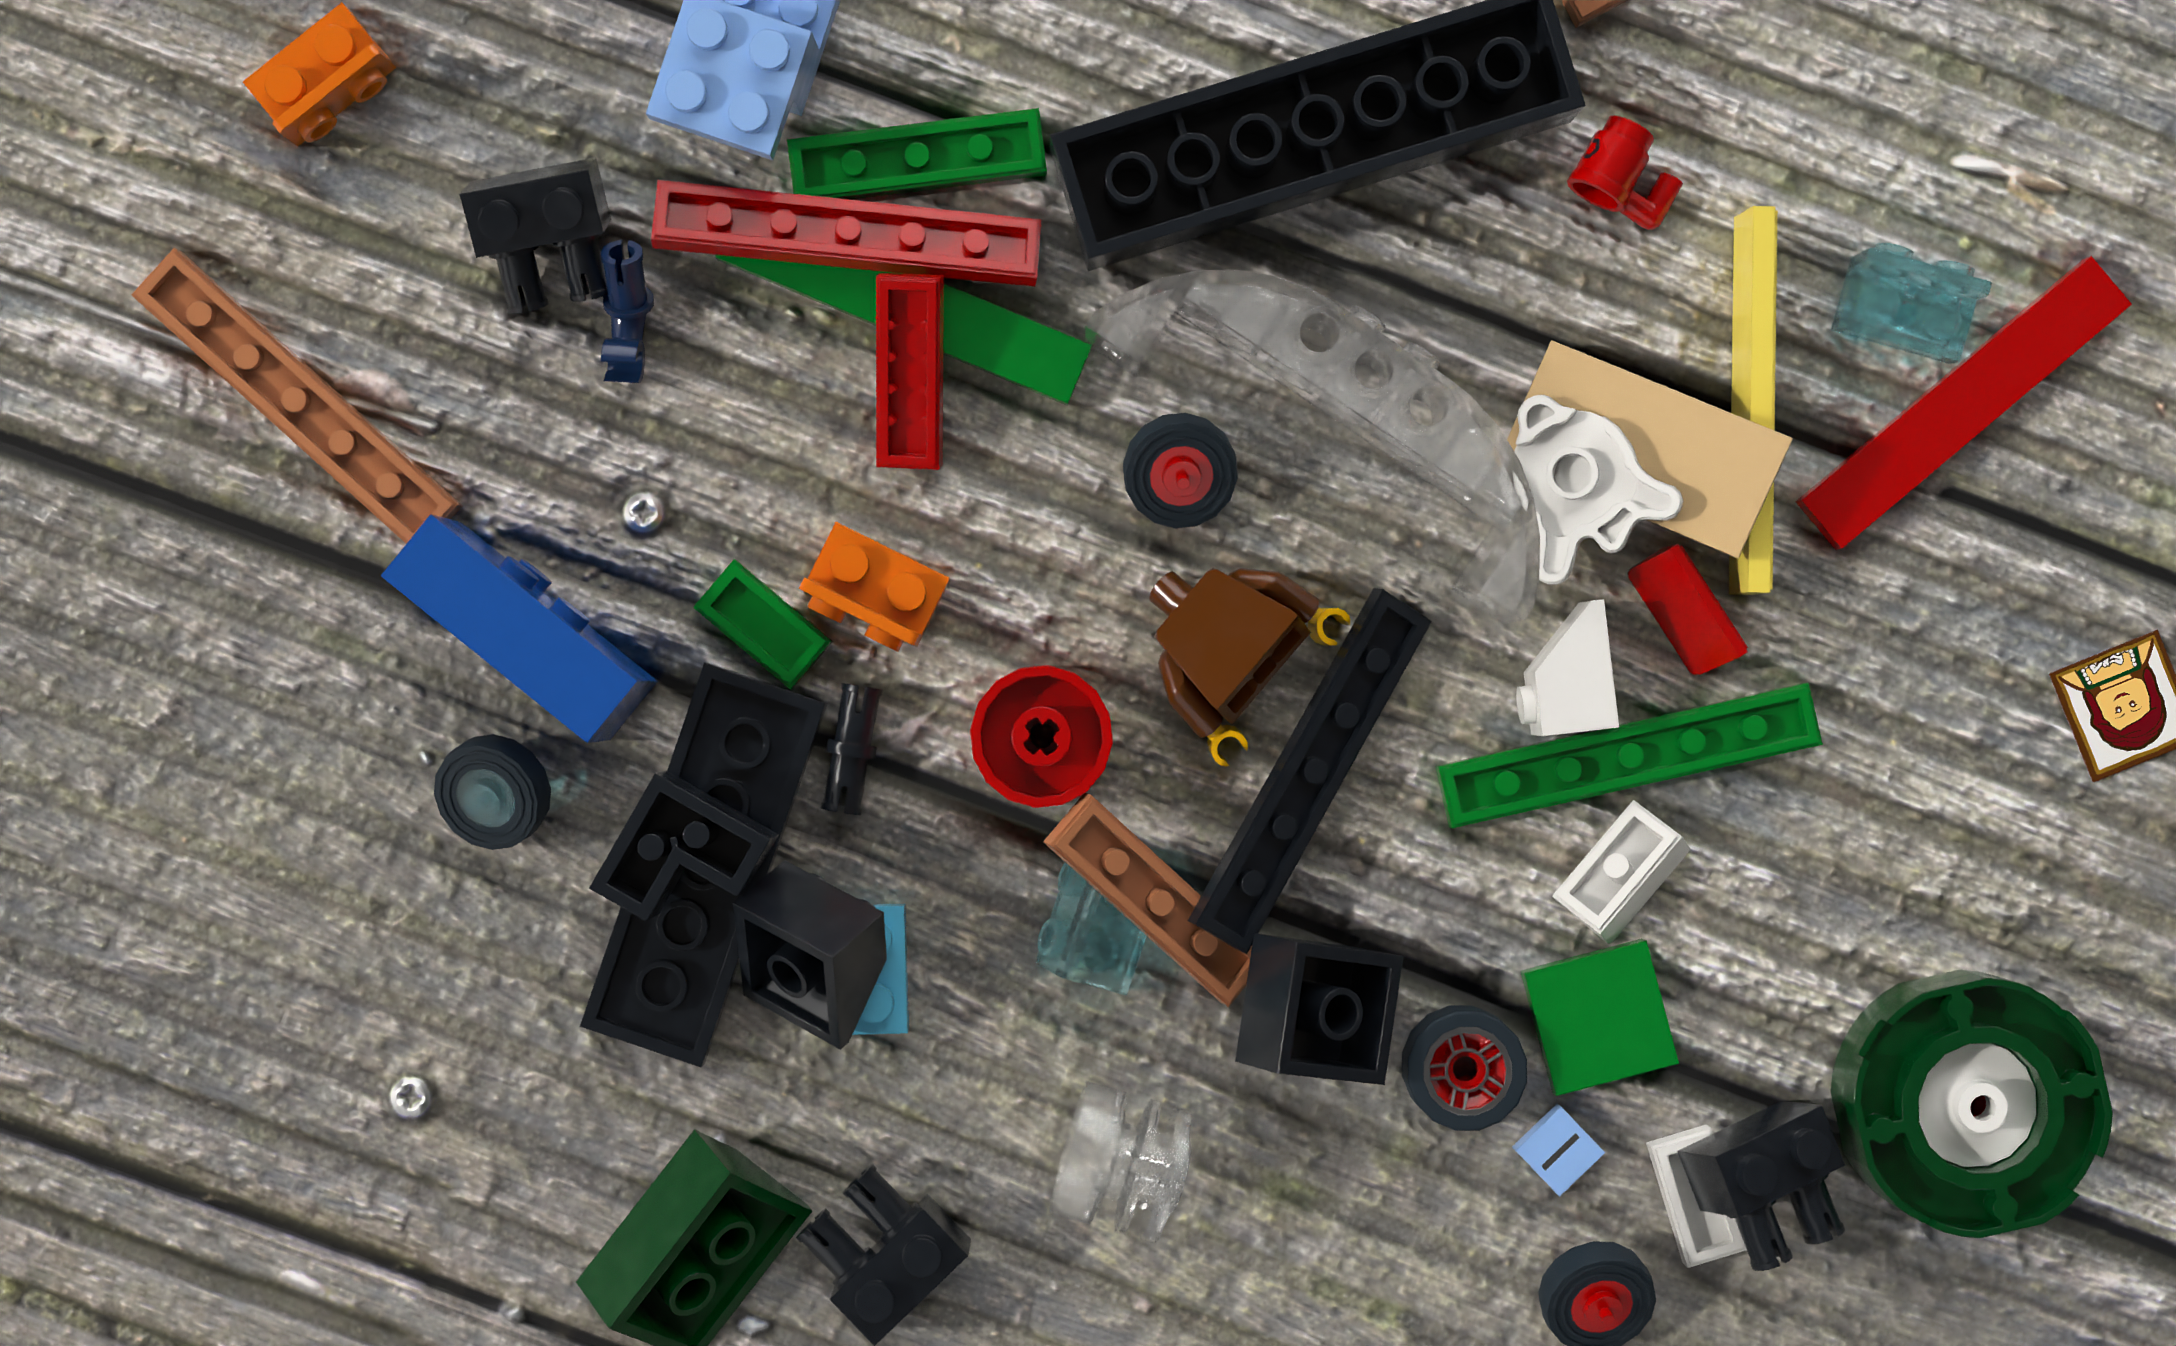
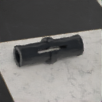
[820,683,883,815]

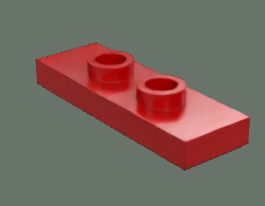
[876,273,944,470]

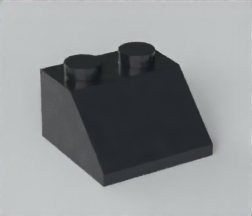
[733,860,887,1050]

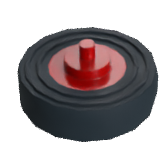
[1123,413,1238,529]
[1538,1241,1656,1346]

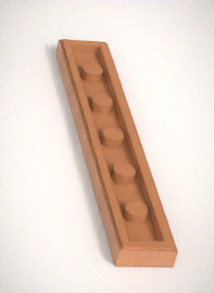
[131,248,463,544]

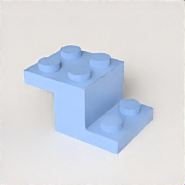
[646,0,840,160]

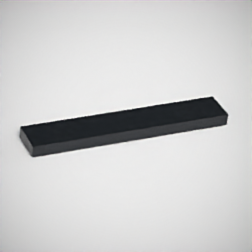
[1188,588,1432,954]

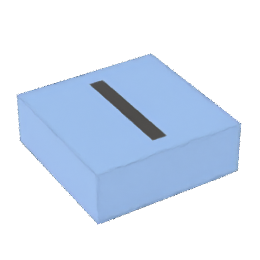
[1512,1103,1605,1197]

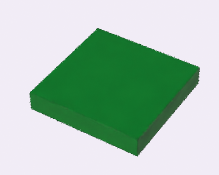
[1520,938,1679,1096]

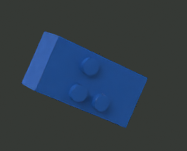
[381,514,658,743]

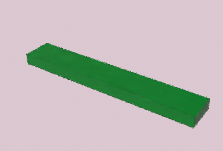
[715,255,1092,406]
[1435,683,1823,828]

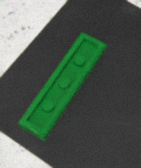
[787,108,1047,200]

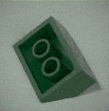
[576,1129,812,1346]

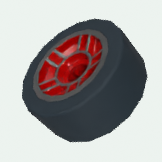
[1402,1005,1527,1131]

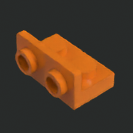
[243,2,396,146]
[799,522,951,652]

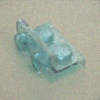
[1831,243,1992,364]
[1036,862,1146,996]

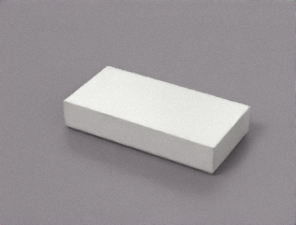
[1646,1124,1747,1268]

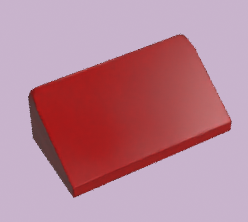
[1627,544,1748,675]

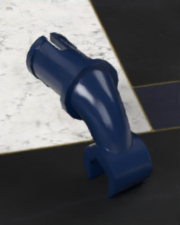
[601,240,654,383]

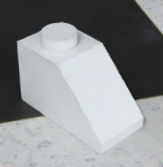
[1516,599,1619,736]

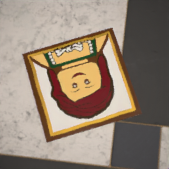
[2049,629,2176,783]

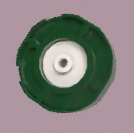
[1830,969,2113,1238]

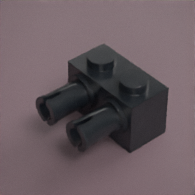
[459,157,611,314]
[1677,1101,1845,1271]
[796,1164,971,1346]

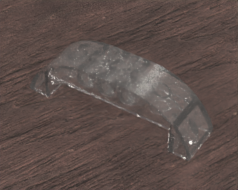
[1084,269,1540,624]

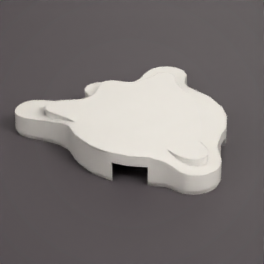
[1508,395,1684,585]

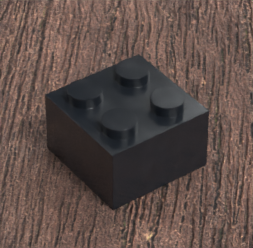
[1235,933,1404,1085]

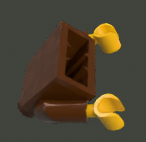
[1149,568,1351,767]

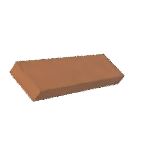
[1043,793,1252,1007]

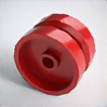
[970,665,1113,808]

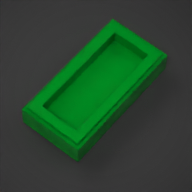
[693,559,833,690]

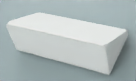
[1552,800,1690,944]

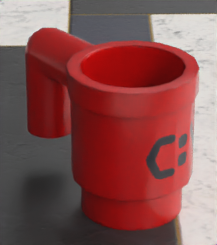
[1567,115,1683,230]

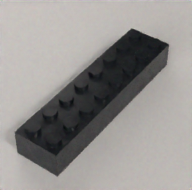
[1050,0,1586,271]

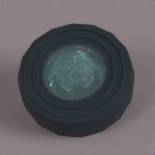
[434,734,551,850]

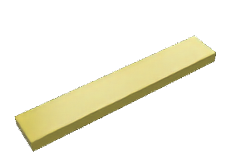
[1729,206,1778,595]

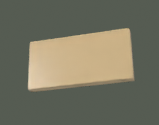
[1499,340,1793,559]

